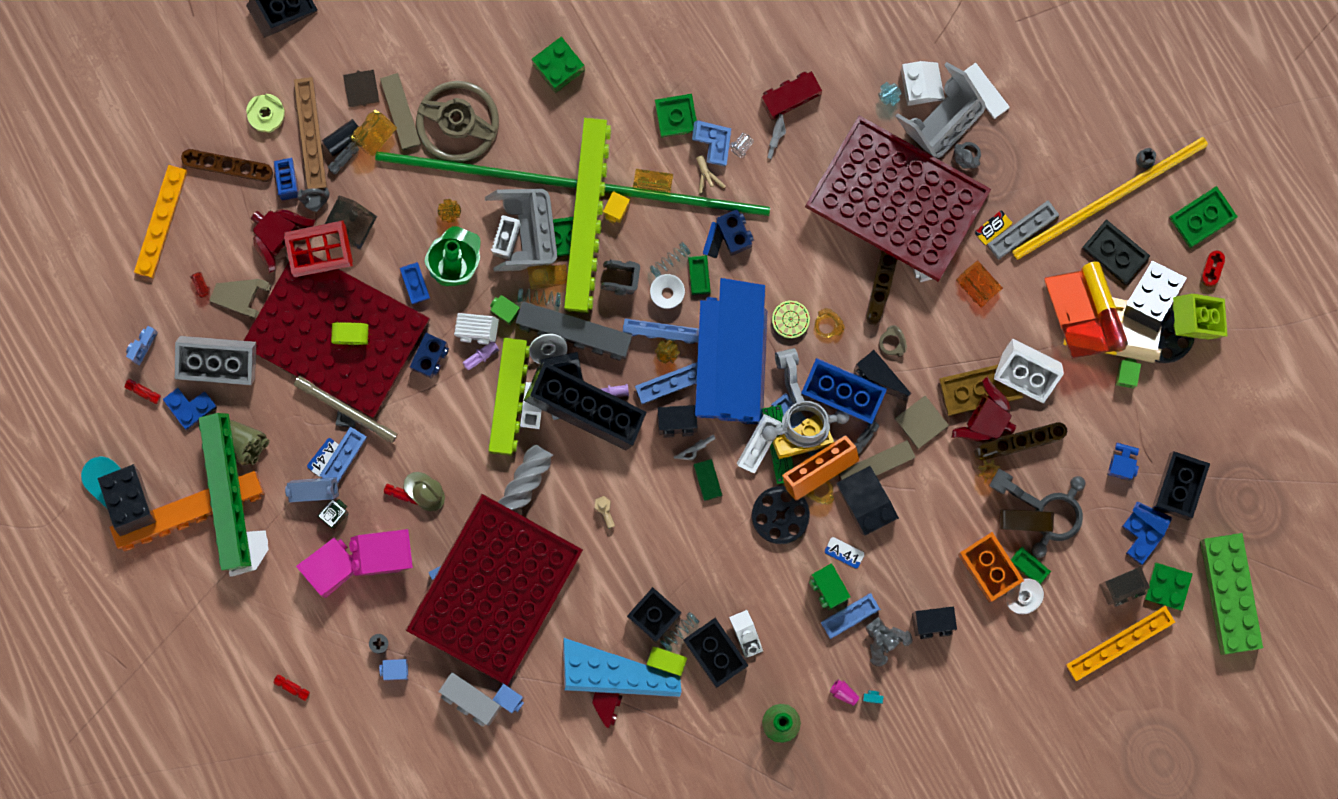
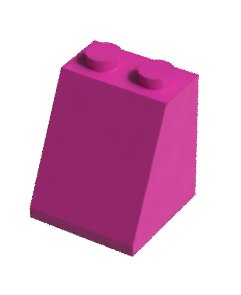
[349,529,413,576]
[296,538,354,599]

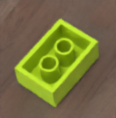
[1173,294,1228,340]

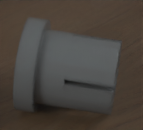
[1136,148,1156,169]
[369,634,389,654]

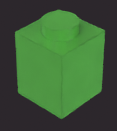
[490,295,520,326]
[1115,358,1141,389]

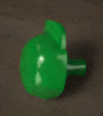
[424,226,481,286]

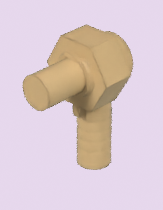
[595,496,615,529]

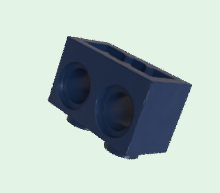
[716,210,754,256]
[410,333,449,379]

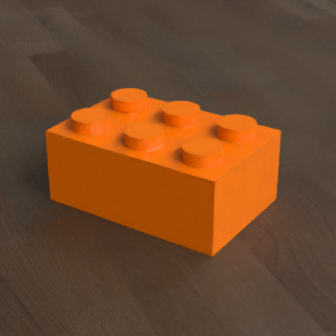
[958,532,1024,603]

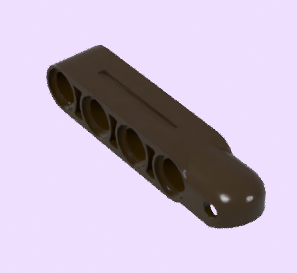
[866,250,898,326]
[974,422,1068,460]

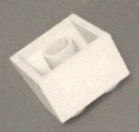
[901,61,945,106]

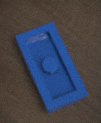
[400,262,430,305]

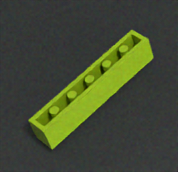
[489,338,530,456]

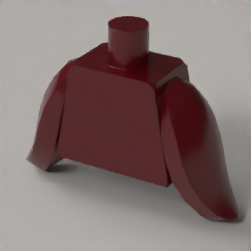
[251,209,316,274]
[951,376,1016,442]

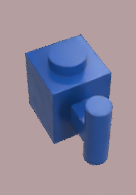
[1107,443,1139,481]

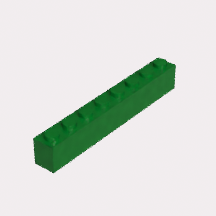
[199,413,252,570]

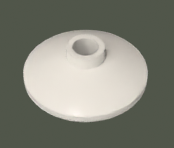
[529,334,567,364]
[1006,579,1044,614]

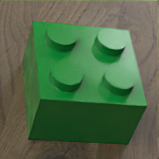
[531,36,585,93]
[809,563,851,611]

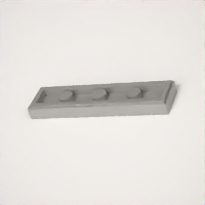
[987,200,1059,260]

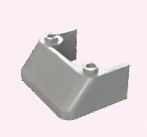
[896,62,986,158]
[485,189,557,271]

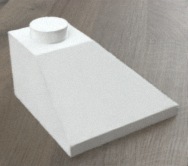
[229,531,269,577]

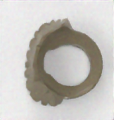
[879,325,907,356]

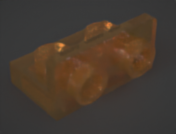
[956,260,1003,308]

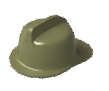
[403,472,445,512]

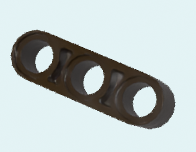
[1000,510,1054,532]

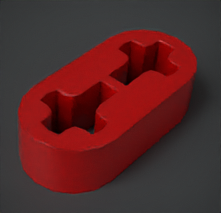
[1201,250,1225,287]

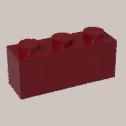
[761,71,822,121]

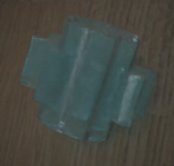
[878,82,902,106]

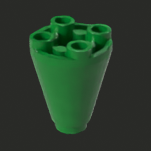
[762,704,801,743]

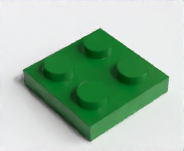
[655,93,697,138]
[1144,562,1193,611]

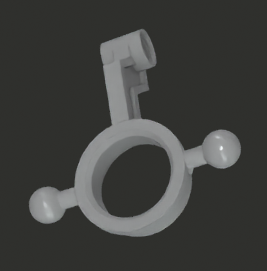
[762,348,850,448]

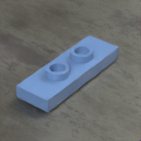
[820,593,881,639]

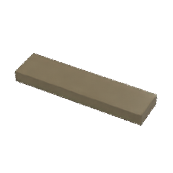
[380,73,421,150]
[838,440,916,480]

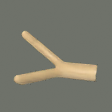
[696,155,726,194]

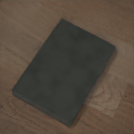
[1081,219,1150,285]

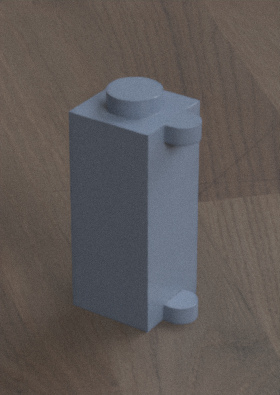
[285,477,339,502]

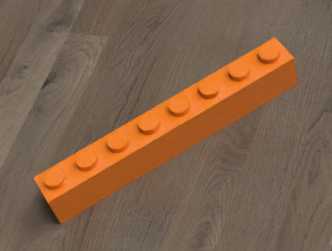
[109,471,265,551]

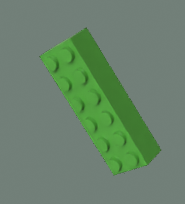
[1200,533,1263,655]

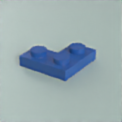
[163,388,217,430]
[1122,512,1164,565]

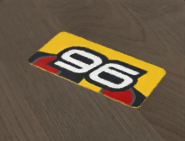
[975,210,1012,245]

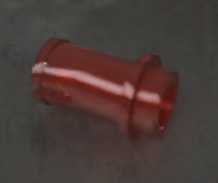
[190,272,210,298]

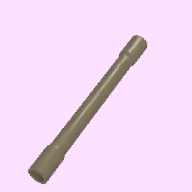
[294,376,398,443]

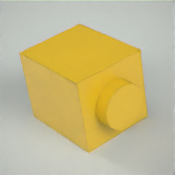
[603,192,630,223]

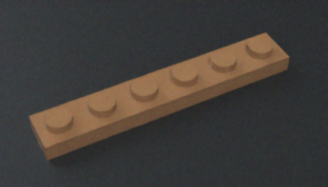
[294,77,327,189]

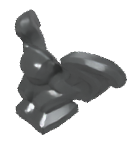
[866,617,913,667]

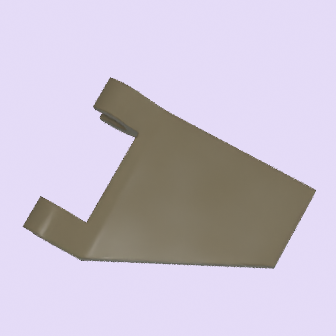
[209,279,272,319]

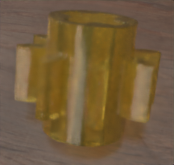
[437,199,461,223]
[655,340,680,364]
[977,460,1001,483]

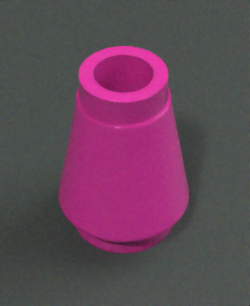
[830,679,859,706]

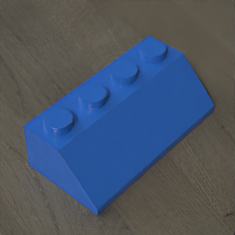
[801,358,887,424]

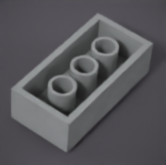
[175,336,256,385]

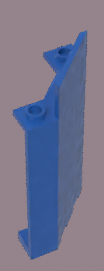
[695,278,768,424]

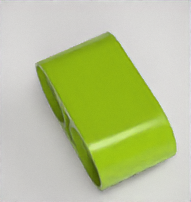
[331,323,368,345]
[646,646,687,676]

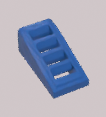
[274,158,299,201]
[1132,502,1172,535]

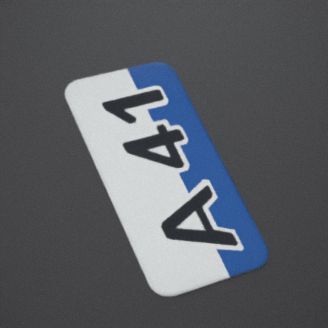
[307,438,339,476]
[825,537,864,568]

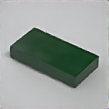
[693,459,723,501]

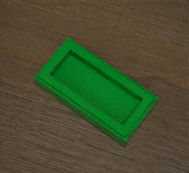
[688,255,711,295]
[1010,546,1051,584]

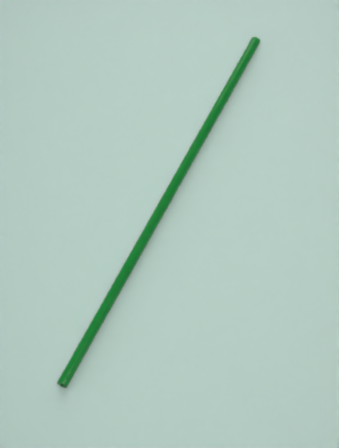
[375,151,770,216]

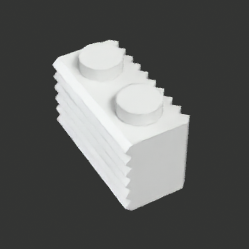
[491,215,521,260]
[454,313,499,345]

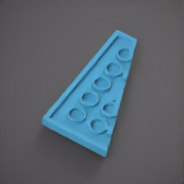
[563,638,681,697]

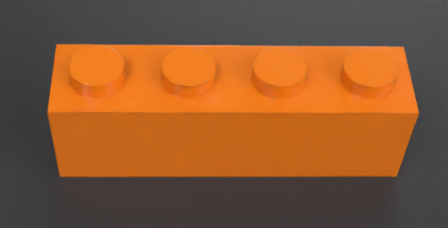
[782,435,860,501]

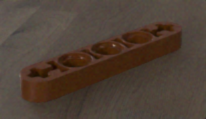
[181,149,273,182]

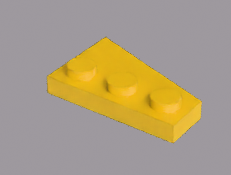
[773,415,834,459]

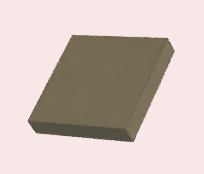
[895,396,949,449]

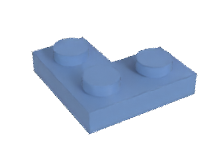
[692,120,731,166]
[126,326,158,366]

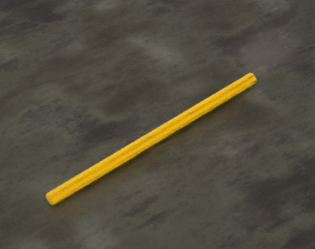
[1012,137,1208,260]

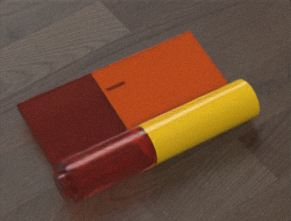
[1044,262,1128,359]

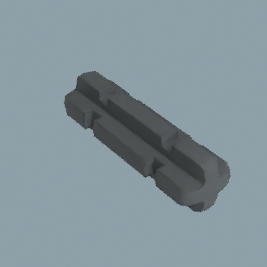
[328,142,359,174]
[854,421,879,455]

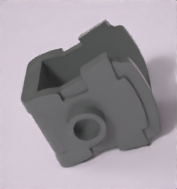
[600,259,640,296]

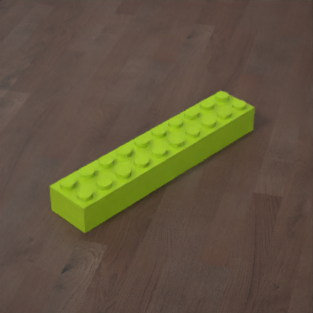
[564,118,611,314]

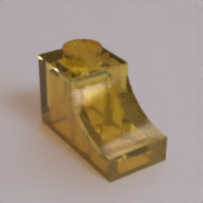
[527,264,568,290]

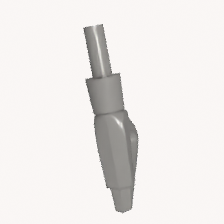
[767,114,786,159]
[674,435,716,460]

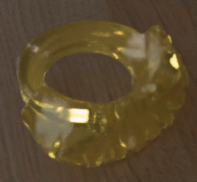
[815,308,845,338]
[806,481,834,505]

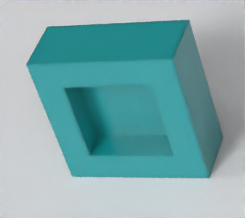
[862,690,884,704]

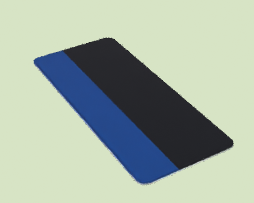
[703,222,723,258]

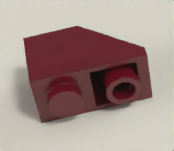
[592,692,623,728]

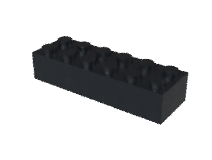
[524,362,647,451]

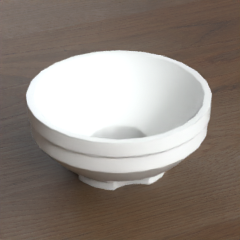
[650,274,685,309]

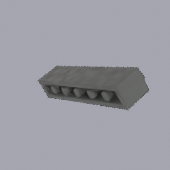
[516,301,632,361]

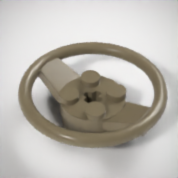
[416,81,499,162]

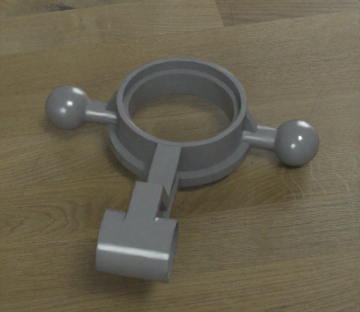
[989,469,1086,558]

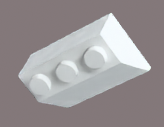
[994,338,1064,403]

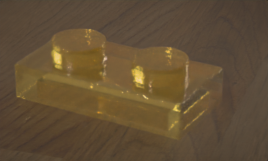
[633,169,673,193]

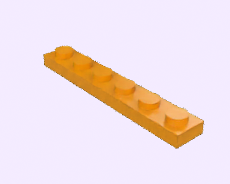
[134,165,188,279]
[1066,606,1176,682]

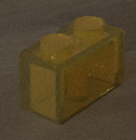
[350,110,397,156]

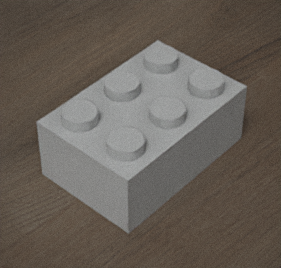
[438,673,502,726]

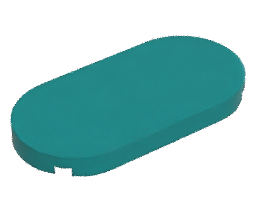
[81,456,122,510]

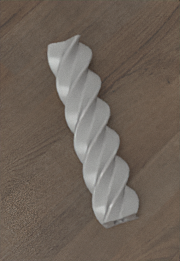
[498,445,554,515]

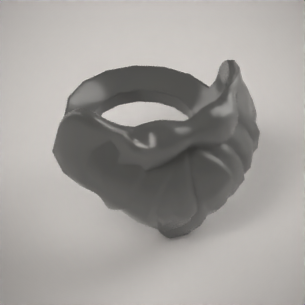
[954,142,981,169]
[298,188,330,212]

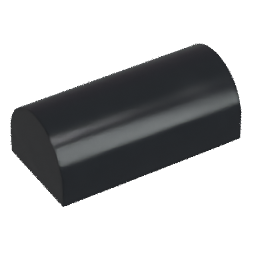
[322,119,364,156]

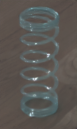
[649,242,691,277]
[518,288,561,307]
[660,612,700,652]

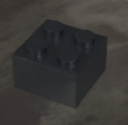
[658,405,698,438]
[627,587,682,643]
[912,606,957,639]

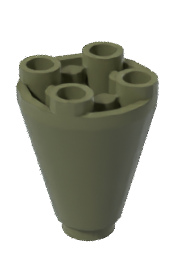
[230,419,270,465]

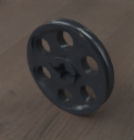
[1155,307,1195,363]
[752,486,810,544]

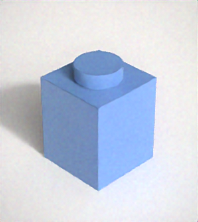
[379,659,408,681]
[493,684,524,714]

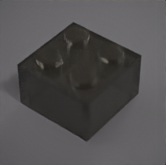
[325,195,377,250]
[1099,567,1150,607]

